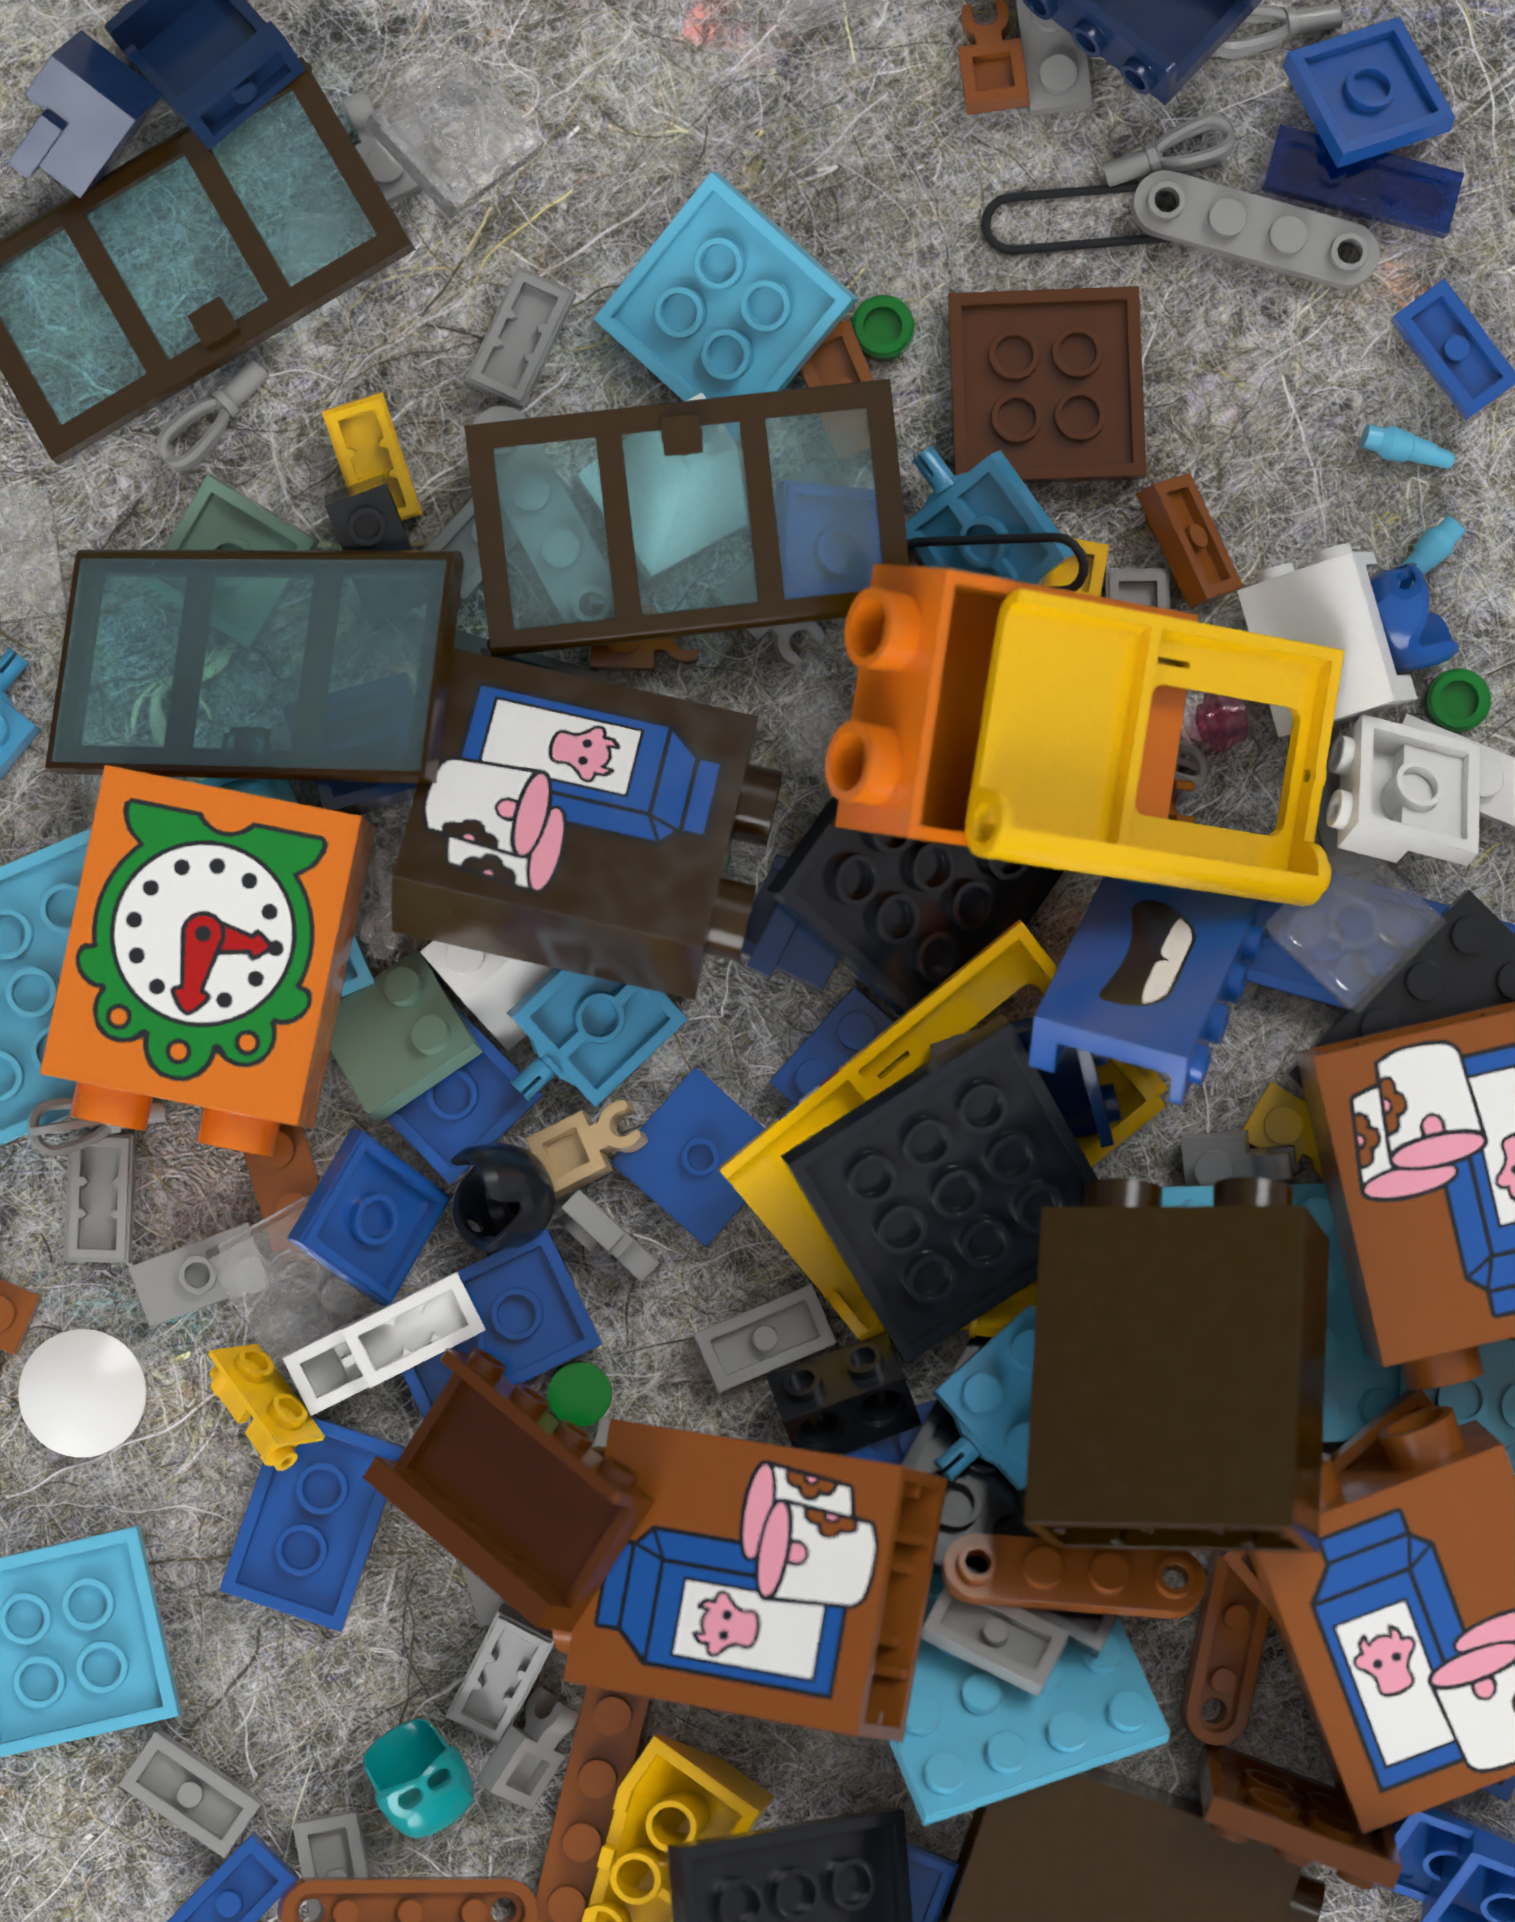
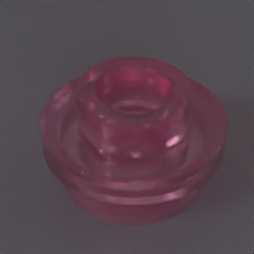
[1195,693,1248,752]

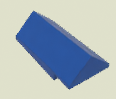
[1375,1804,1515,1922]

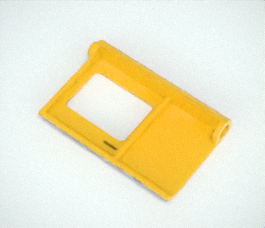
[965,588,1345,907]
[718,920,1168,1341]

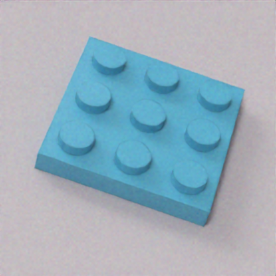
[593,172,859,444]
[0,1525,182,1758]

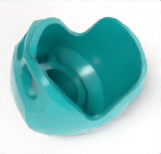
[363,1718,474,1839]

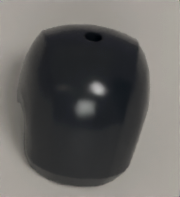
[451,1143,555,1251]

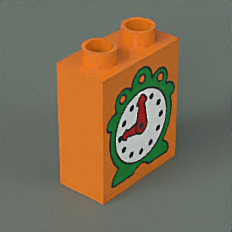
[40,765,376,1157]

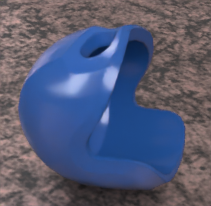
[1369,562,1459,672]

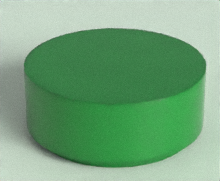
[851,295,914,362]
[1424,668,1491,734]
[547,1361,612,1427]

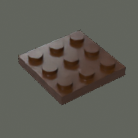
[947,286,1147,484]
[1196,1743,1403,1890]

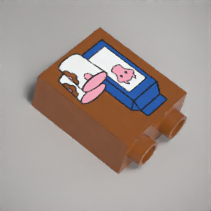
[1295,1001,1515,1390]
[1248,1406,1515,1834]
[552,1419,948,1742]

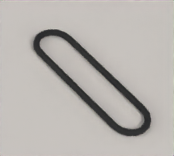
[981,182,1171,255]
[907,533,1088,592]

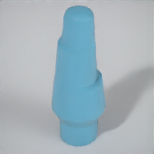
[1360,424,1455,469]
[1400,515,1466,585]

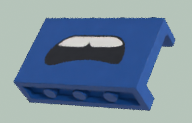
[1029,876,1265,1105]

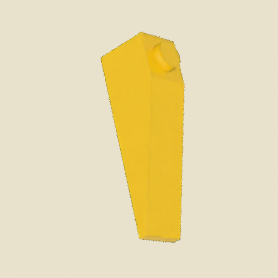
[582,1733,775,1922]

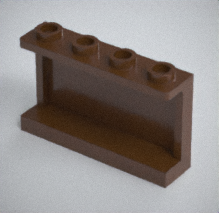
[363,1348,655,1633]

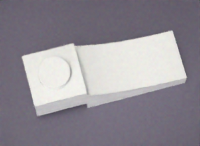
[282,1271,486,1416]

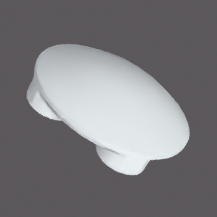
[18,1329,147,1457]

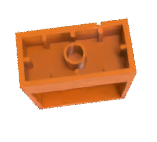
[825,564,1198,846]

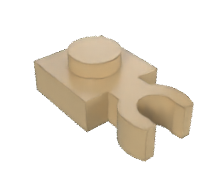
[526,1100,649,1199]

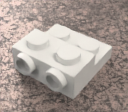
[1326,714,1481,866]

